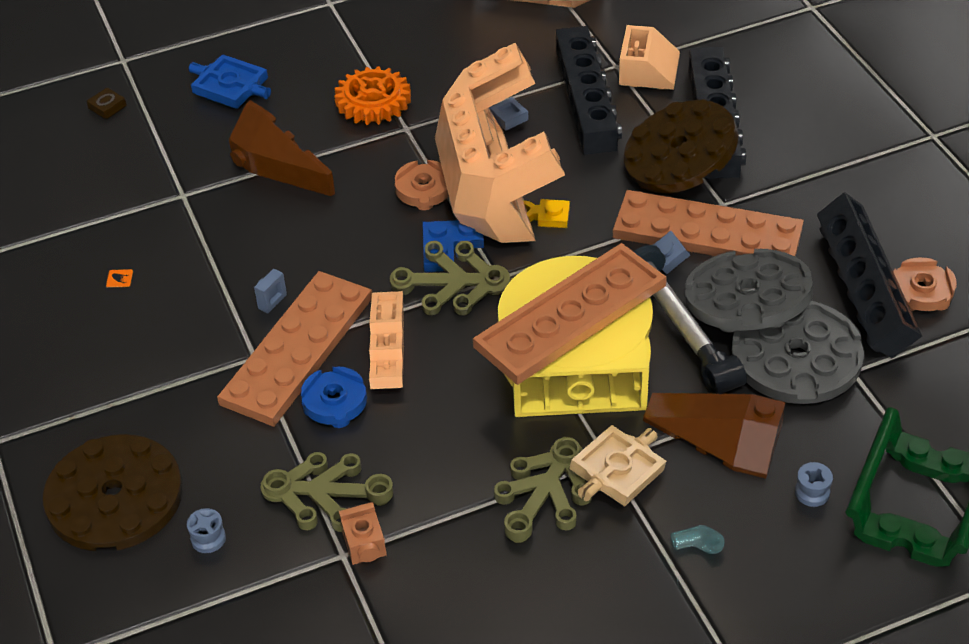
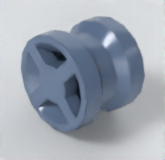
[795,462,833,507]
[187,508,226,553]

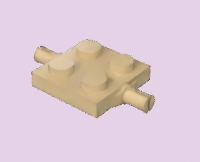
[569,425,667,506]

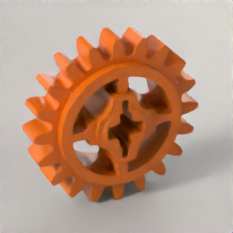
[334,66,411,125]

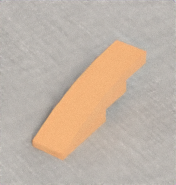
[369,291,404,389]

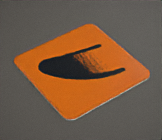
[106,269,133,287]

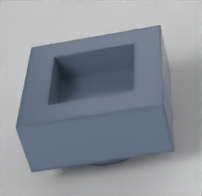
[489,97,528,131]
[653,231,690,274]
[254,268,287,313]

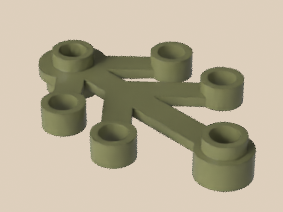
[390,241,510,315]
[494,437,592,543]
[260,452,394,532]

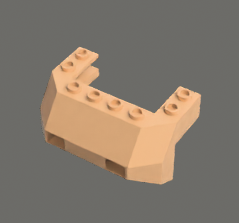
[435,43,565,243]

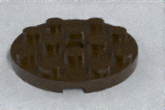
[624,99,739,193]
[43,434,183,551]

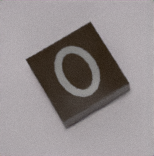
[86,87,127,119]

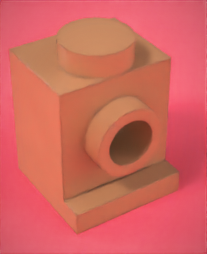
[339,502,387,565]

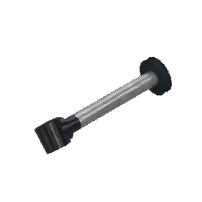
[633,245,747,394]

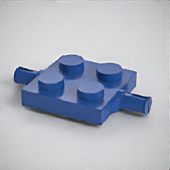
[189,54,271,109]

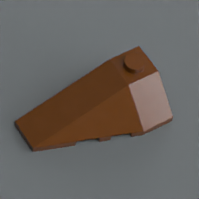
[229,100,335,196]
[643,393,785,479]

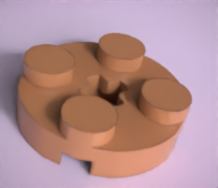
[394,160,449,210]
[893,257,956,311]

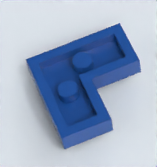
[423,220,484,272]

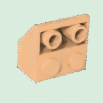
[619,25,680,90]

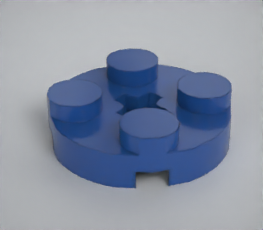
[301,366,367,428]

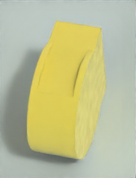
[498,256,653,417]

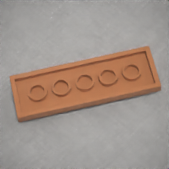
[613,190,804,257]
[473,243,667,385]
[217,271,372,427]

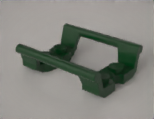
[845,407,969,567]

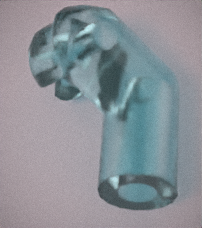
[671,525,725,554]

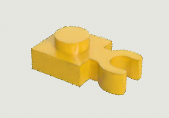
[523,199,570,228]

